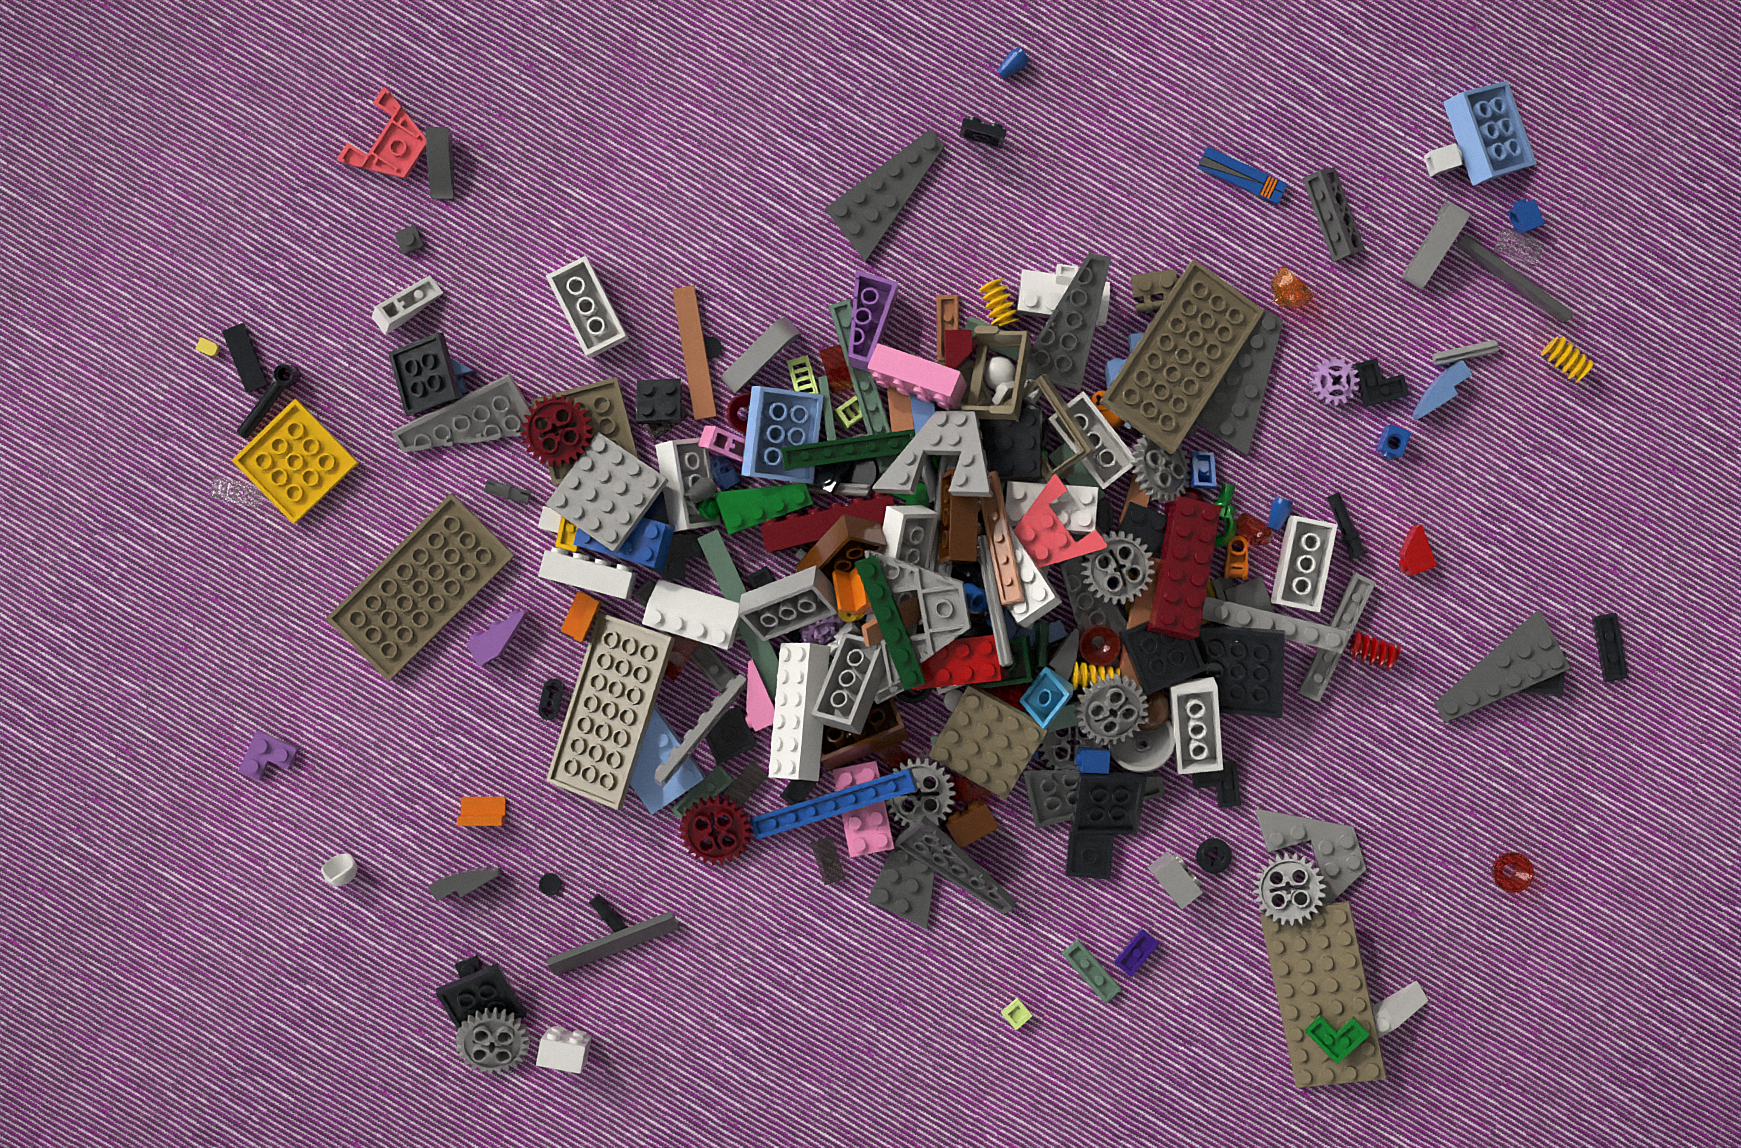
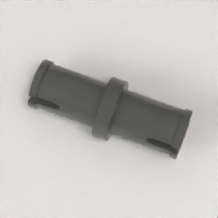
[484,479,531,505]

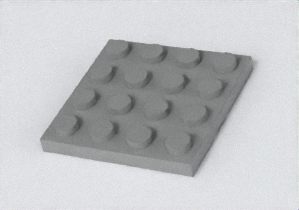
[546,432,669,554]

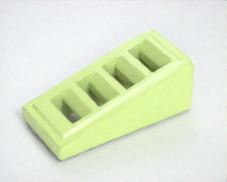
[787,355,819,394]
[833,395,883,431]

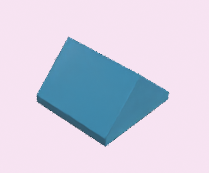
[1019,666,1074,730]

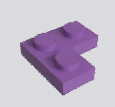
[238,730,299,781]

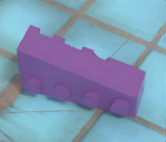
[848,270,898,372]

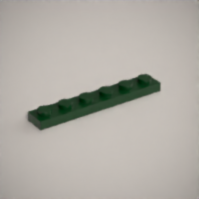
[781,429,915,471]
[855,554,927,691]

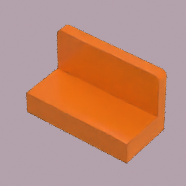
[832,567,871,615]
[561,591,603,642]
[457,796,506,826]

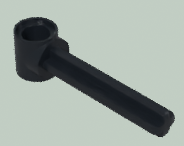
[237,364,301,439]

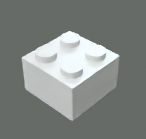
[536,1026,592,1074]

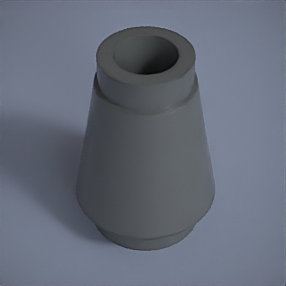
[683,477,717,506]

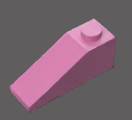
[698,425,746,464]
[745,659,775,732]

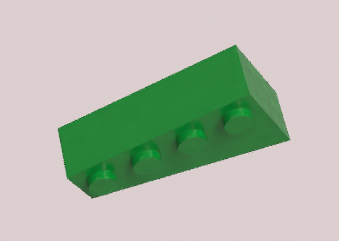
[714,483,814,535]

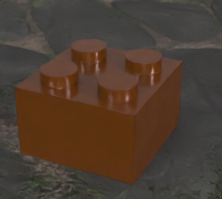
[945,798,999,849]

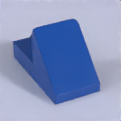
[1189,451,1217,489]

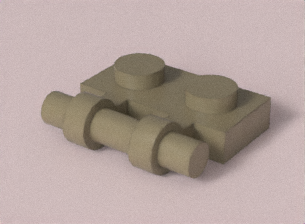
[1130,269,1177,314]

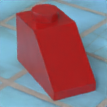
[1398,524,1437,575]

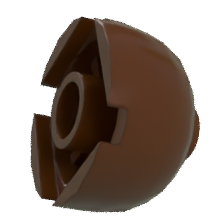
[1126,690,1170,731]

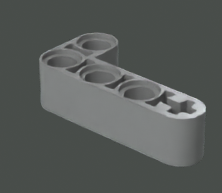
[1402,200,1470,289]
[720,317,801,394]

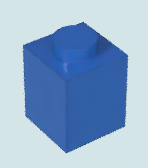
[1075,747,1110,774]

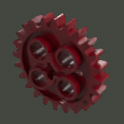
[520,394,594,467]
[679,794,752,865]

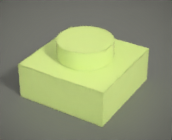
[1001,997,1033,1030]

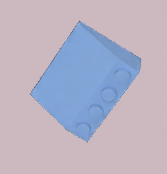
[1443,81,1537,186]
[741,386,824,484]
[630,704,706,815]

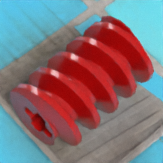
[1349,631,1401,671]

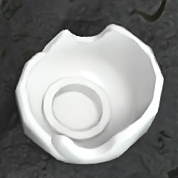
[983,355,1016,390]
[321,853,358,887]

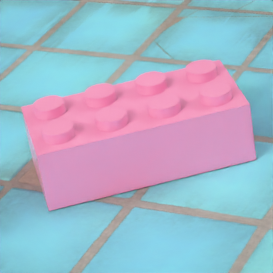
[867,343,967,410]
[833,759,894,858]

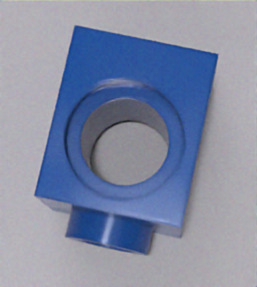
[1507,198,1545,236]
[1375,424,1412,460]

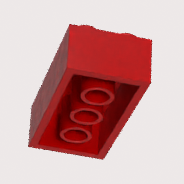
[912,634,1006,690]

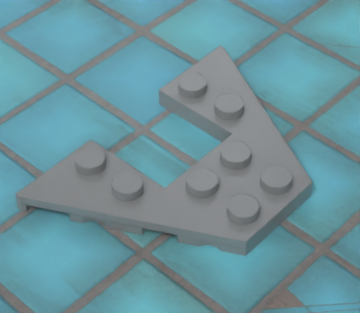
[872,411,993,497]
[865,550,971,685]
[1254,808,1366,905]

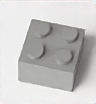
[1147,851,1203,909]

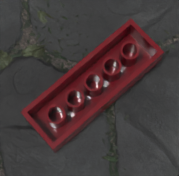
[760,493,895,553]
[1147,496,1221,641]

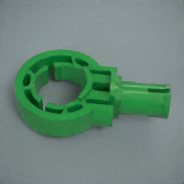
[1213,483,1237,547]

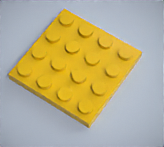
[231,399,359,524]

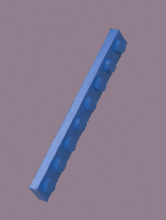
[750,768,918,840]

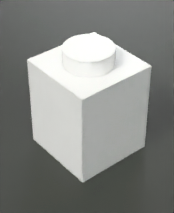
[1424,143,1463,177]

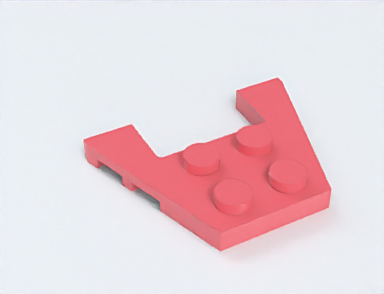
[337,87,426,179]
[1013,474,1108,568]

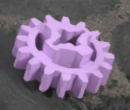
[1309,357,1360,406]
[799,614,847,645]

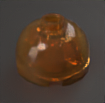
[1270,265,1315,308]

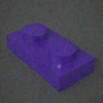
[1113,928,1160,977]

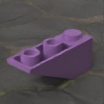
[465,608,529,667]

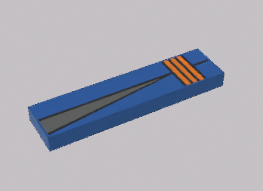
[1197,146,1287,205]

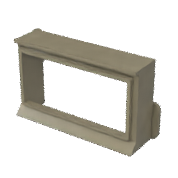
[961,326,1031,422]
[1002,374,1097,481]

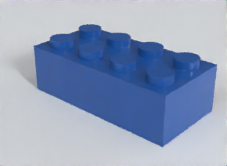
[573,517,675,569]

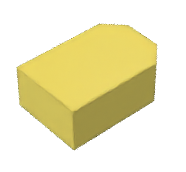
[195,337,220,357]

